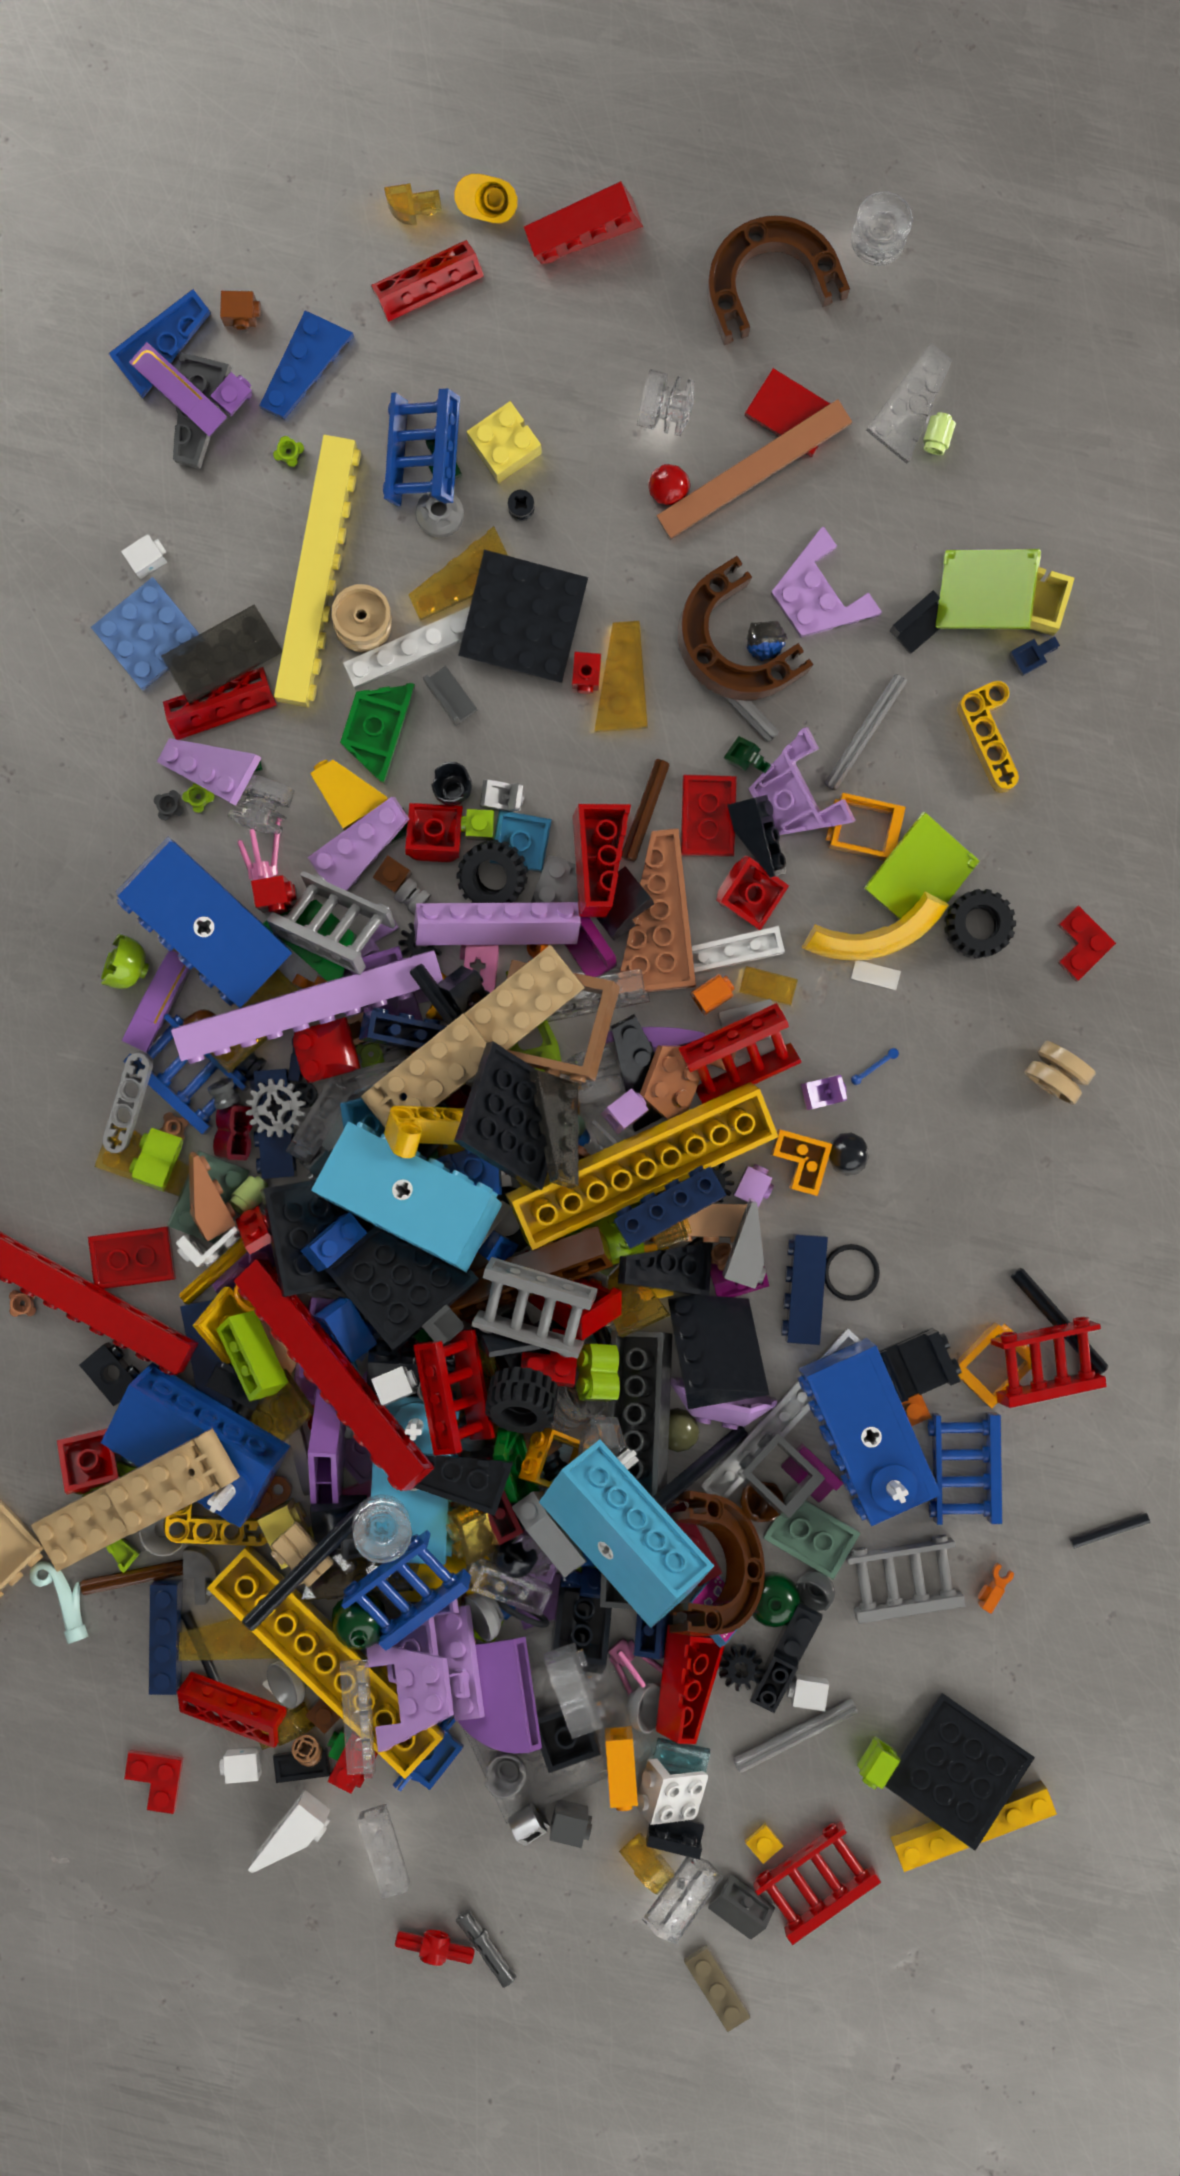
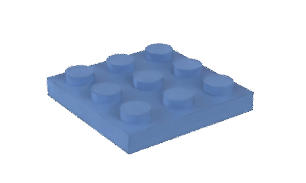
[91,577,205,690]

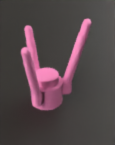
[238,821,280,880]
[608,1638,663,1695]

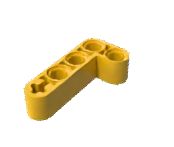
[957,681,1019,793]
[384,1106,465,1158]
[163,1504,268,1546]

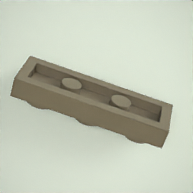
[684,1945,750,2032]

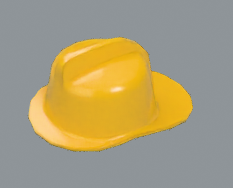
[454,173,518,223]

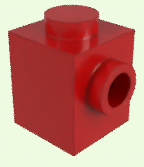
[572,652,601,694]

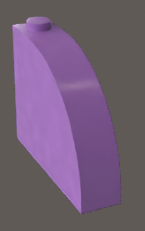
[308,1387,346,1504]
[458,1636,542,1753]

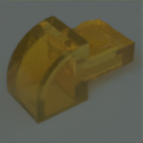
[384,183,442,225]
[259,1701,315,1750]
[619,1833,678,1895]

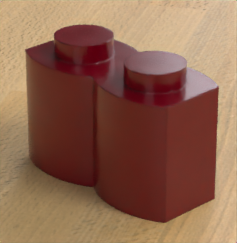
[213,1104,254,1161]

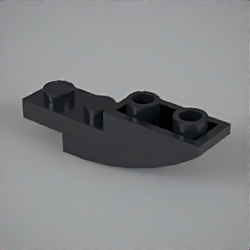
[750,1603,823,1713]

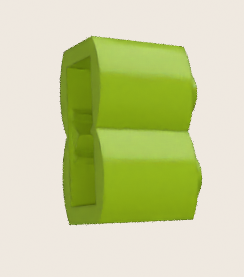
[129,1127,183,1192]
[576,1344,620,1402]
[857,1737,901,1790]

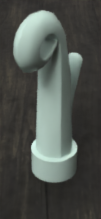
[29,1561,88,1644]

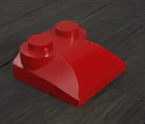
[405,803,463,862]
[716,855,789,930]
[293,1017,361,1083]
[57,1428,119,1495]

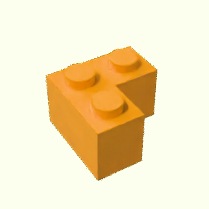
[771,1129,832,1196]

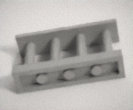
[267,871,396,975]
[472,1257,598,1358]
[846,1535,966,1624]

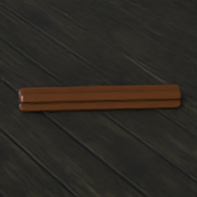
[622,759,670,862]
[80,1560,183,1595]

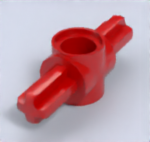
[395,1929,475,1966]

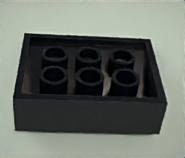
[668,1295,769,1409]

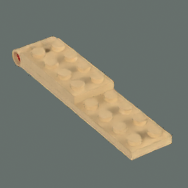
[361,945,585,1128]
[31,1428,240,1572]

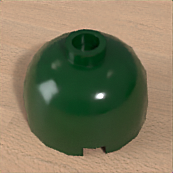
[752,1571,801,1628]
[332,1594,387,1649]

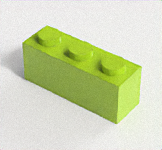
[216,1311,288,1402]

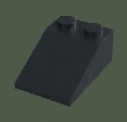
[549,1579,612,1674]

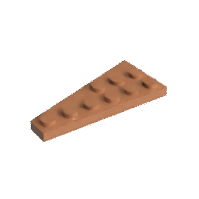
[618,828,696,996]

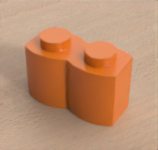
[690,974,735,1016]

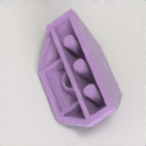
[670,1376,777,1430]

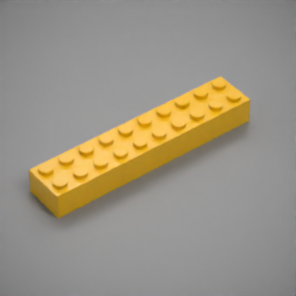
[506,1082,778,1250]
[207,1546,445,1779]

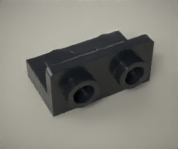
[646,1820,704,1860]

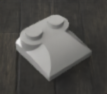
[531,854,581,918]

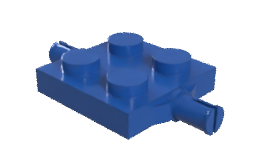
[393,1715,464,1791]

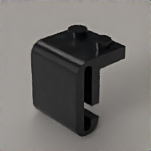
[879,1328,962,1403]

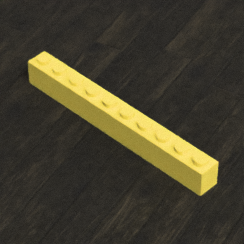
[274,434,361,708]

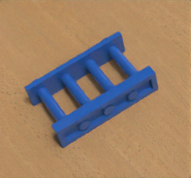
[383,388,460,506]
[123,1014,250,1135]
[927,1412,1002,1525]
[341,1530,471,1651]

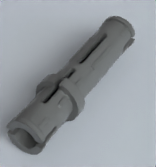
[456,1910,517,1988]

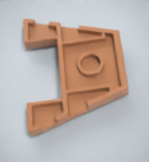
[640,1045,737,1120]

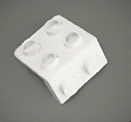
[176,1226,241,1267]
[636,1758,708,1825]

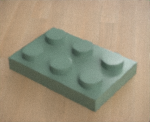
[167,1150,250,1244]
[763,1491,861,1580]

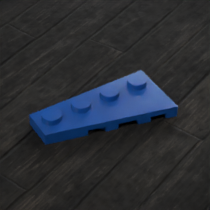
[108,289,211,398]
[259,310,354,420]
[435,1149,502,1195]

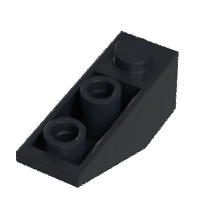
[727,795,786,878]

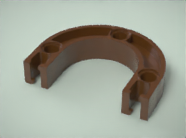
[708,215,850,345]
[678,556,814,701]
[669,1491,765,1636]

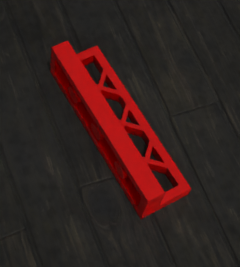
[371,240,484,322]
[163,667,277,740]
[177,1672,287,1748]

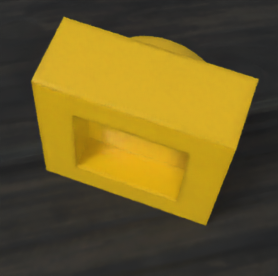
[745,1823,784,1864]

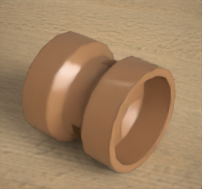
[292,1735,323,1767]

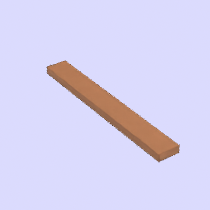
[656,399,852,540]

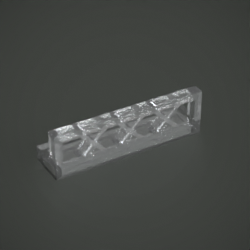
[546,969,650,1022]
[340,1659,376,1779]

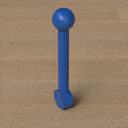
[851,1048,899,1085]

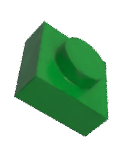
[327,1725,353,1761]

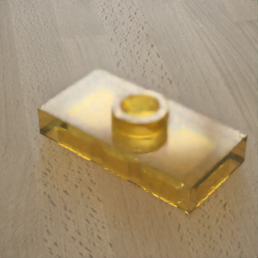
[739,966,798,1006]

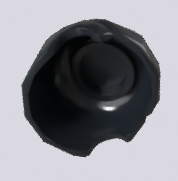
[431,762,472,806]
[829,1132,869,1176]
[493,1542,538,1578]

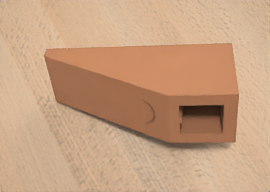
[189,1151,236,1242]

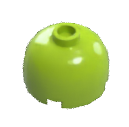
[101,933,149,989]

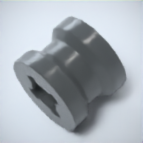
[207,1078,241,1110]

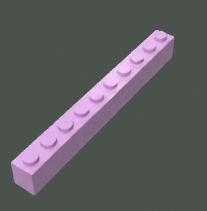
[171,950,443,1064]

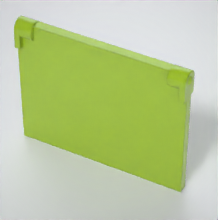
[936,549,1041,629]
[864,812,980,919]

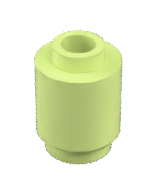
[923,412,956,455]
[229,1176,268,1214]

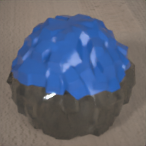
[745,621,788,661]

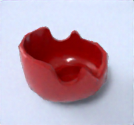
[648,464,691,506]

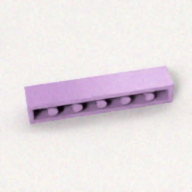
[414,902,581,946]

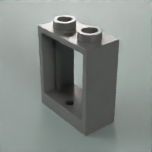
[737,1433,825,1519]

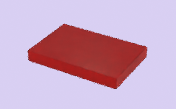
[745,368,831,457]
[681,775,737,857]
[88,1226,176,1289]

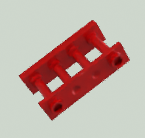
[678,1003,802,1104]
[991,1317,1107,1408]
[413,1329,495,1455]
[753,1821,882,1945]

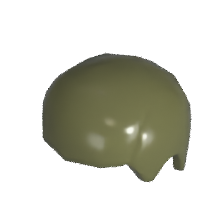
[668,1408,700,1452]

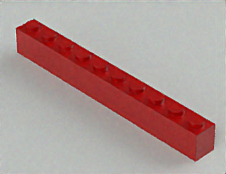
[0,1231,199,1375]
[234,1259,435,1491]

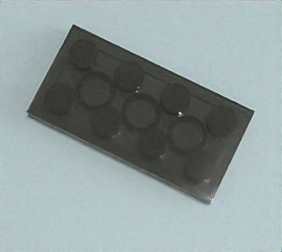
[161,604,282,704]

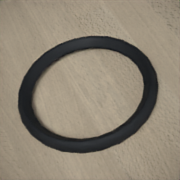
[825,1244,880,1301]
[497,1596,550,1628]

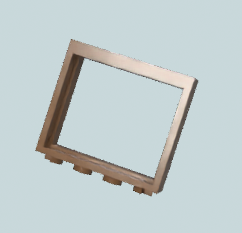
[506,960,620,1083]

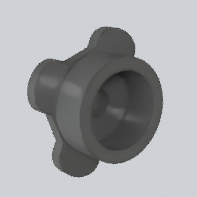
[154,790,184,820]

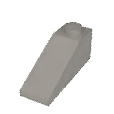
[722,1198,766,1289]
[512,1491,587,1577]

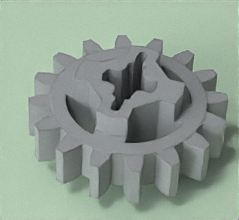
[246,1079,306,1137]

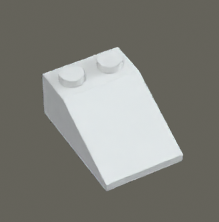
[248,1790,330,1873]

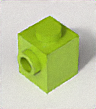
[461,809,495,841]

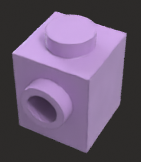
[601,1088,649,1135]
[733,1164,774,1207]

